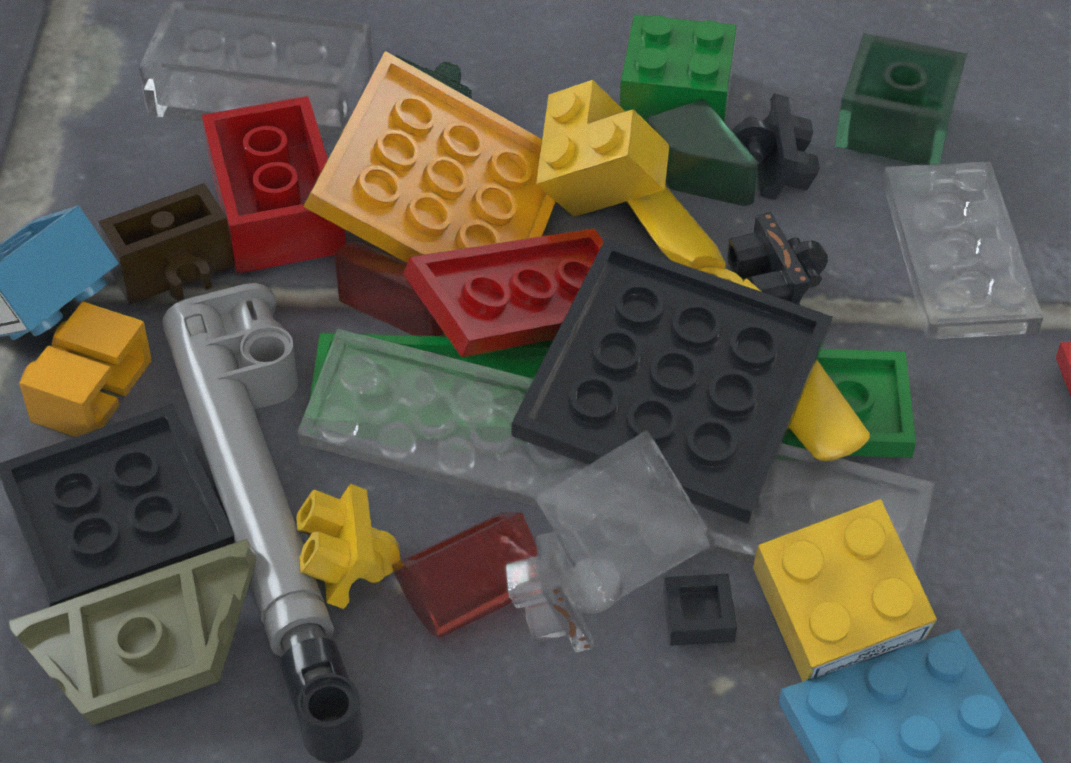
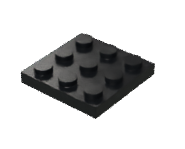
[0,404,235,607]

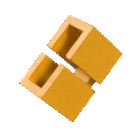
[19,301,152,437]

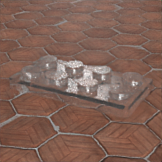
[882,162,1043,340]

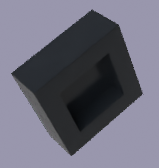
[663,574,737,646]

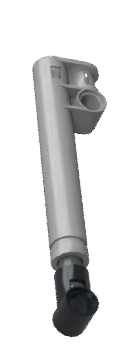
[162,283,363,763]

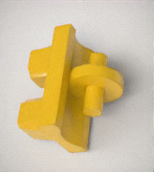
[296,483,401,609]

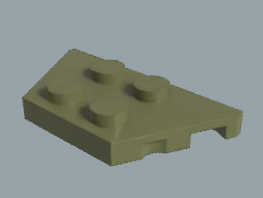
[9,539,257,725]

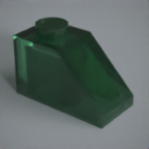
[648,99,759,206]

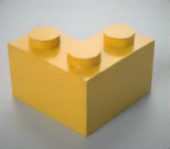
[536,80,669,217]

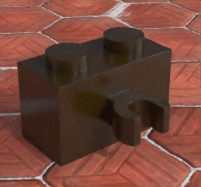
[98,183,234,305]

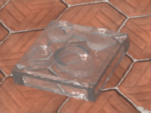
[535,430,715,609]

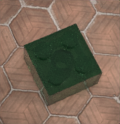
[834,33,967,169]

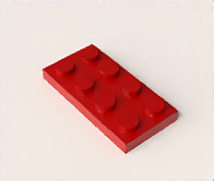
[403,228,604,357]

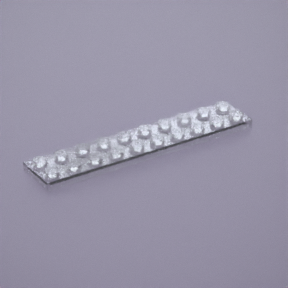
[297,329,935,571]

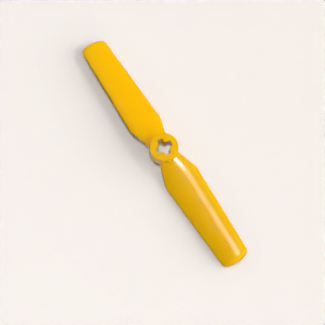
[626,185,870,461]

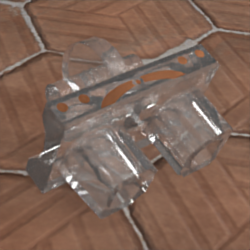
[506,531,623,653]

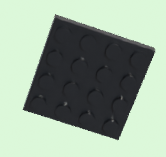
[511,238,833,525]

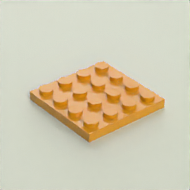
[303,51,556,263]

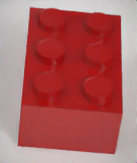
[201,96,347,274]

